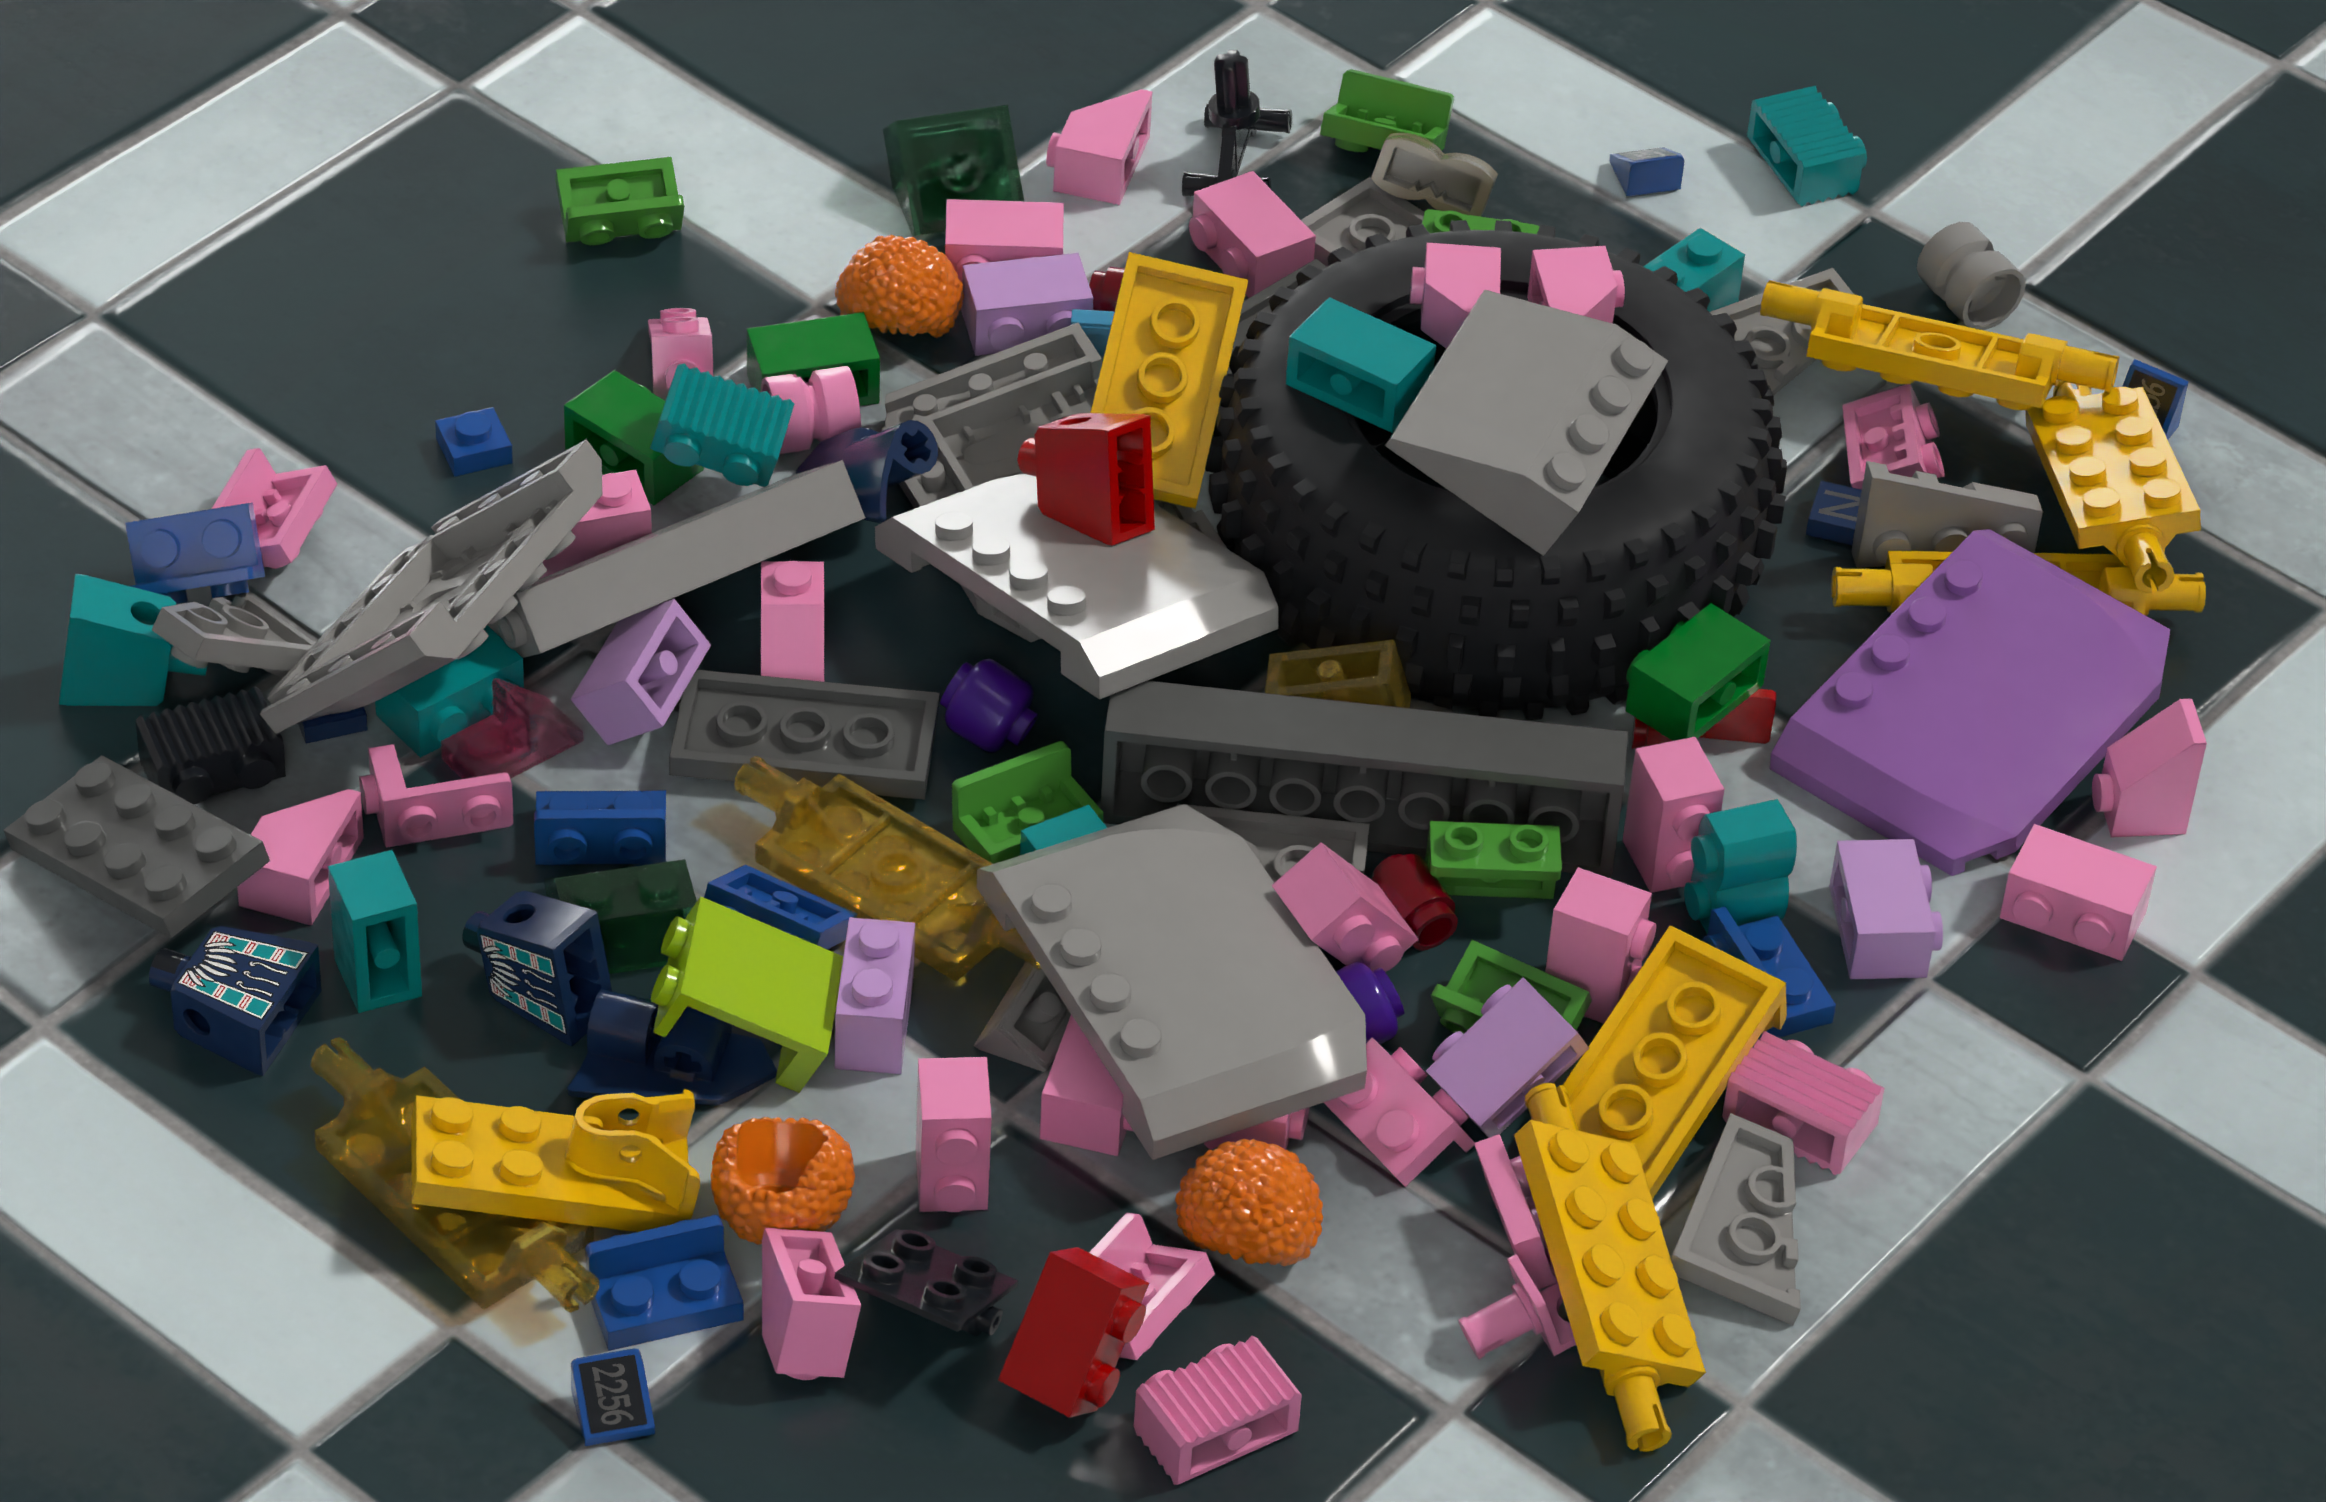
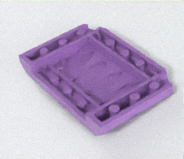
[1770,529,2170,876]

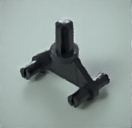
[1182,50,1292,196]

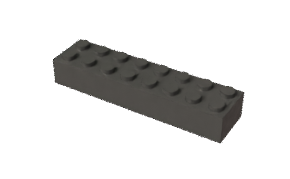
[1100,681,1628,877]

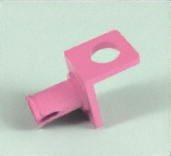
[1458,1254,1576,1359]

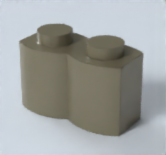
[1371,133,1498,217]

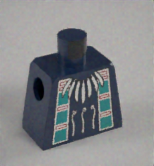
[462,891,612,1046]
[149,926,322,1076]

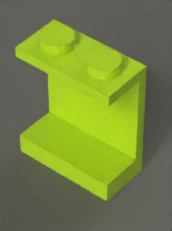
[651,896,843,1093]

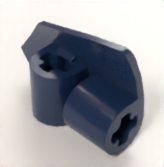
[796,420,938,524]
[567,989,777,1105]

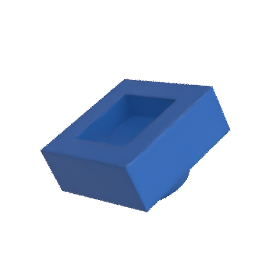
[435,407,513,477]

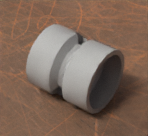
[1917,222,2026,330]

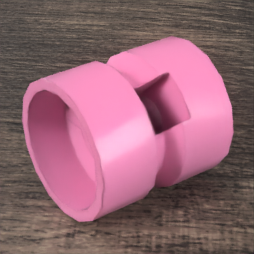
[761,366,861,455]

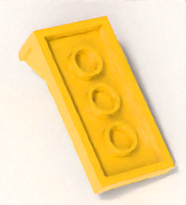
[1090,252,1248,509]
[1562,925,1787,1200]
[411,1089,700,1232]

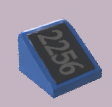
[1609,147,1685,196]
[2122,359,2189,440]
[571,1348,655,1446]

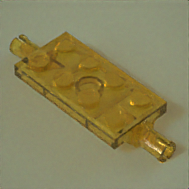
[734,756,1042,982]
[311,1037,600,1312]

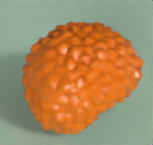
[835,234,964,338]
[710,1117,855,1245]
[1175,1139,1323,1266]

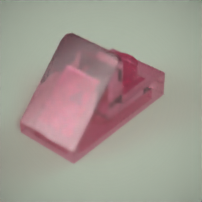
[441,678,584,779]

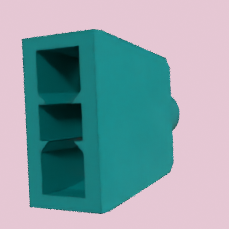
[59,574,207,706]

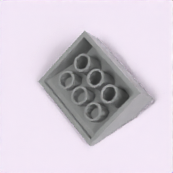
[1385,290,1668,556]

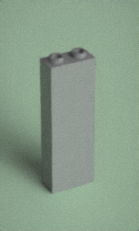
[486,460,865,658]

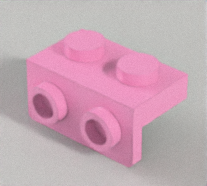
[212,448,337,569]
[1323,1037,1475,1187]
[1089,1213,1215,1360]

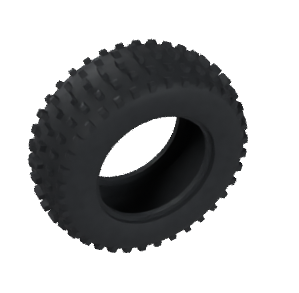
[1205,220,1787,720]

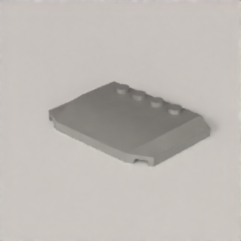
[882,323,1227,642]
[260,439,603,734]
[875,472,1278,699]
[977,804,1367,1160]

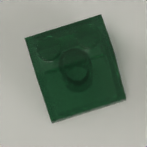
[883,104,1024,237]
[544,859,697,974]

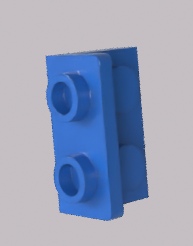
[125,503,265,604]
[534,790,666,865]
[704,865,857,950]
[1702,906,1836,1038]
[585,1215,744,1351]

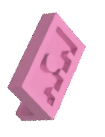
[1842,384,1945,490]
[1474,1134,1558,1290]

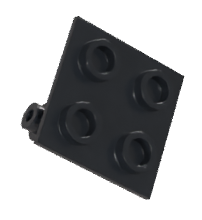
[834,1229,1018,1336]

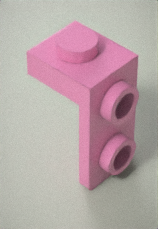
[648,308,713,400]
[359,744,513,848]

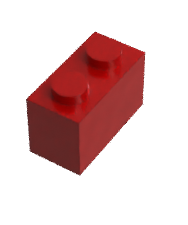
[998,1247,1149,1417]

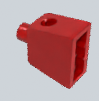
[1017,413,1155,546]

